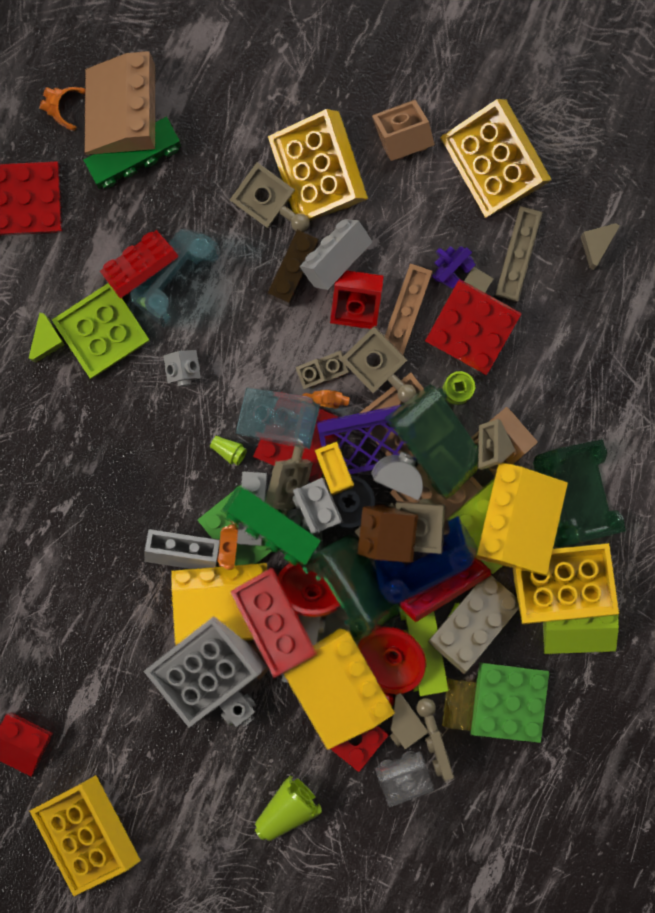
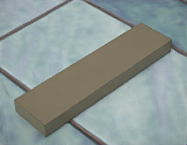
[495,206,543,303]

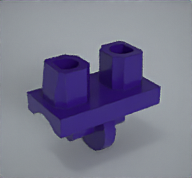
[431,246,476,288]

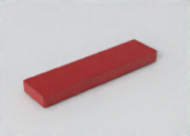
[401,556,491,623]

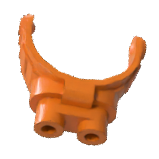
[40,87,86,131]
[301,390,350,409]
[218,524,238,570]

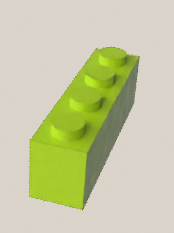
[399,606,448,696]

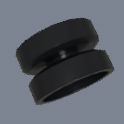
[328,476,375,529]

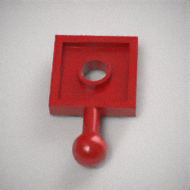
[322,692,395,772]

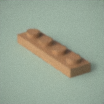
[385,263,432,354]

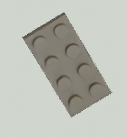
[428,575,519,674]

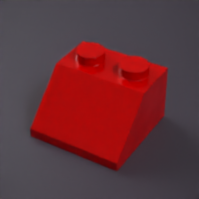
[330,270,384,329]
[0,712,53,777]

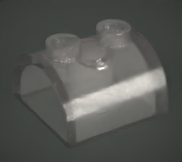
[375,751,434,807]

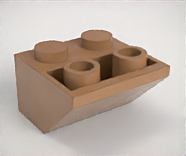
[466,407,538,476]

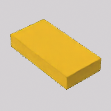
[315,442,354,495]

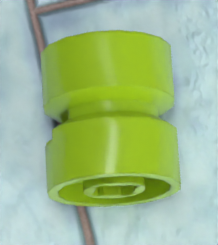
[442,371,475,405]

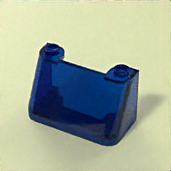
[374,516,477,603]

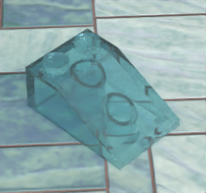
[236,388,320,449]

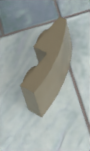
[295,351,350,389]

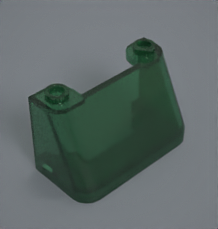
[385,384,479,500]
[533,439,626,547]
[300,534,399,643]

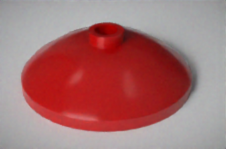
[278,557,348,617]
[357,627,426,694]

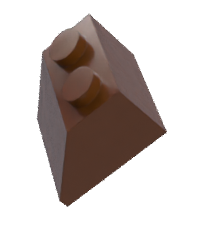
[358,504,418,562]

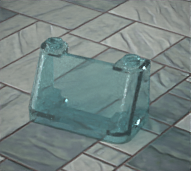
[131,229,221,327]

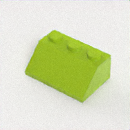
[543,615,619,654]

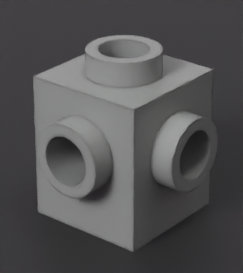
[164,350,201,387]
[219,690,256,727]

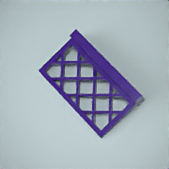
[316,403,421,474]

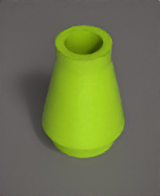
[210,435,247,465]

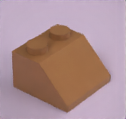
[372,100,435,161]

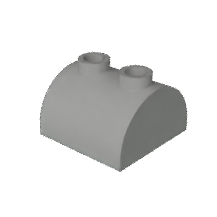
[371,451,423,500]

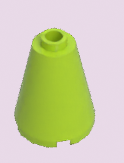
[255,776,322,841]

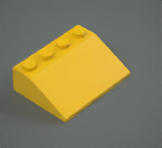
[440,99,552,218]
[268,109,368,221]
[476,463,568,576]
[513,543,619,624]
[171,563,268,645]
[283,629,395,749]
[30,775,141,896]

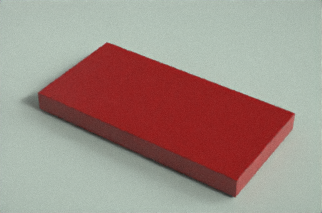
[230,568,318,678]

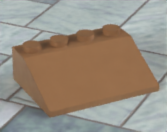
[85,51,155,155]

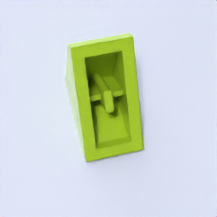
[29,313,65,362]

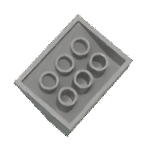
[144,616,267,727]

